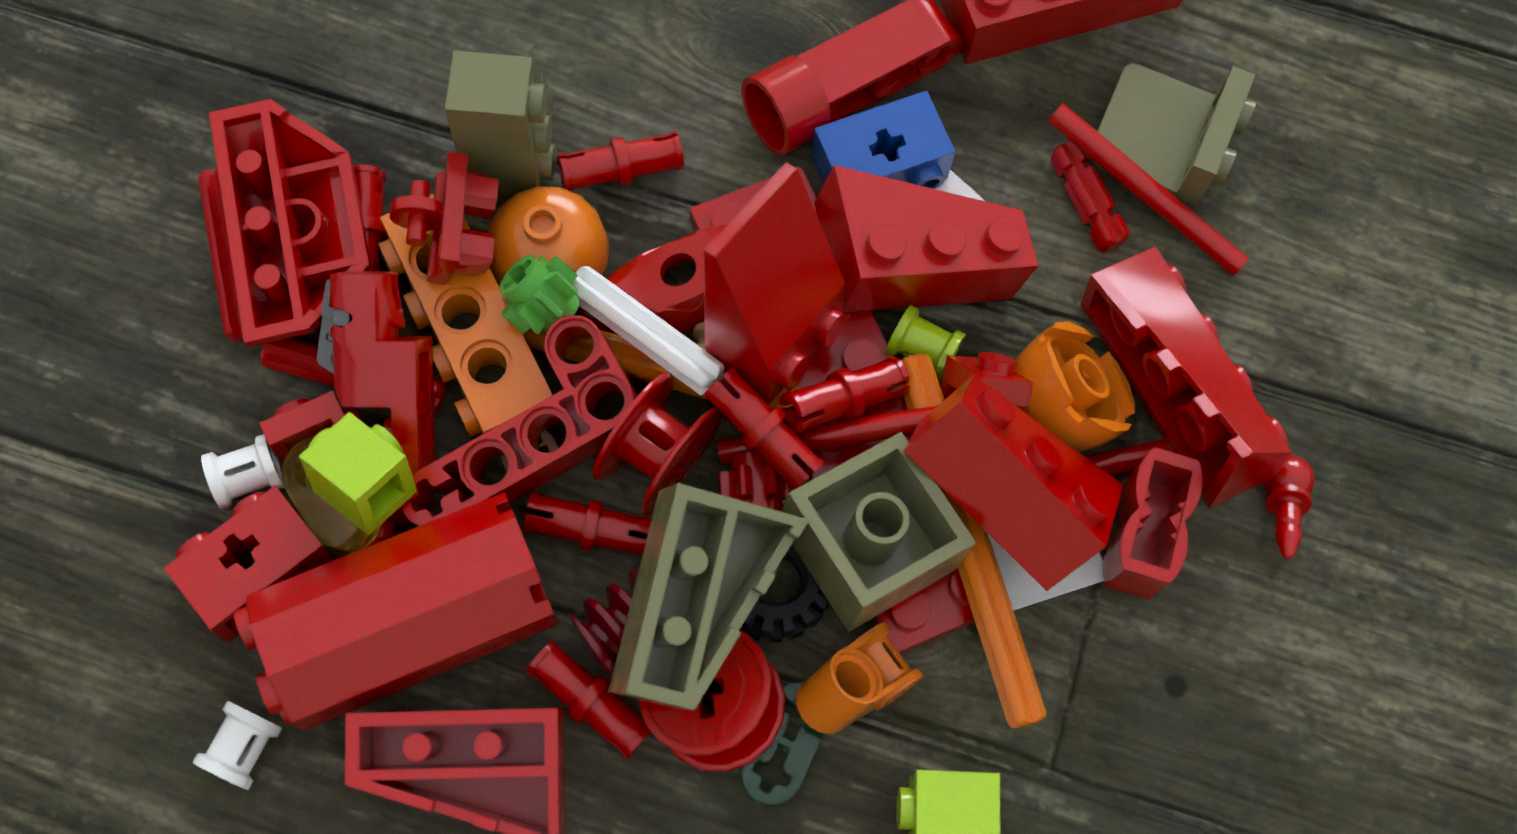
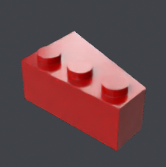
[814,165,1038,312]

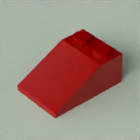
[703,162,847,405]

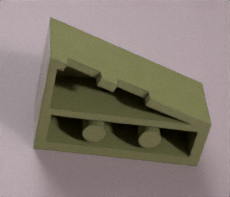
[445,50,556,199]
[609,483,809,710]

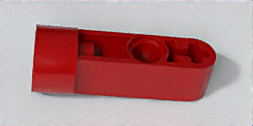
[741,0,964,155]

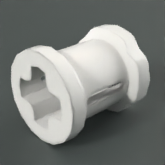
[201,434,286,510]
[192,700,283,790]

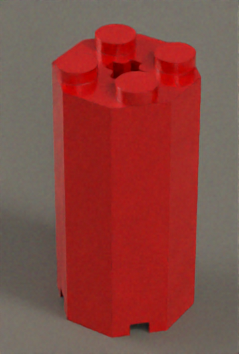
[233,492,558,731]

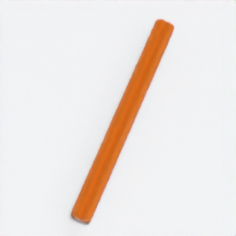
[899,353,1047,728]

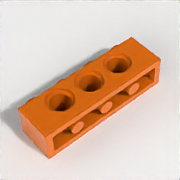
[378,194,553,437]

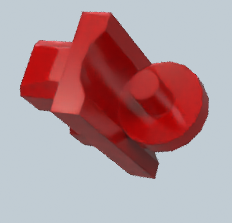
[390,151,499,285]

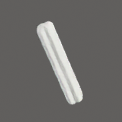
[572,266,725,396]

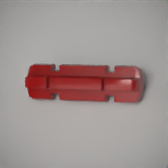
[1050,141,1130,252]

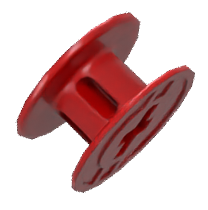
[592,373,722,516]
[638,630,786,772]

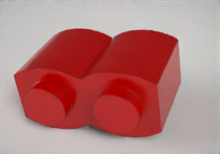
[1103,447,1203,601]

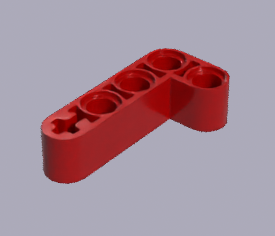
[401,315,638,526]

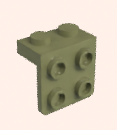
[1089,63,1256,207]

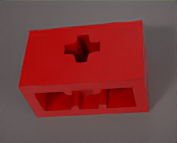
[164,486,334,643]

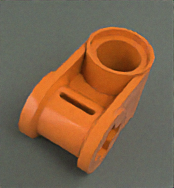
[795,622,924,734]

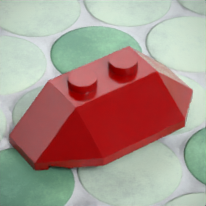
[209,99,372,347]

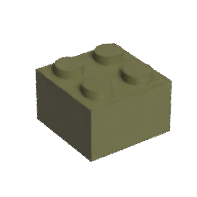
[781,432,976,632]

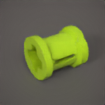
[885,304,966,383]

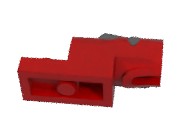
[317,271,436,473]

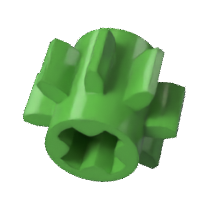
[499,255,580,334]

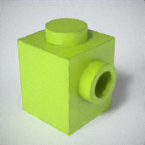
[299,412,417,536]
[896,770,1000,834]

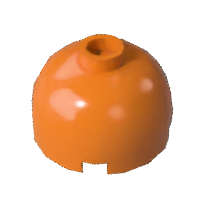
[487,186,609,287]
[1015,321,1135,452]

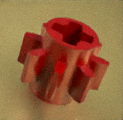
[718,451,793,512]

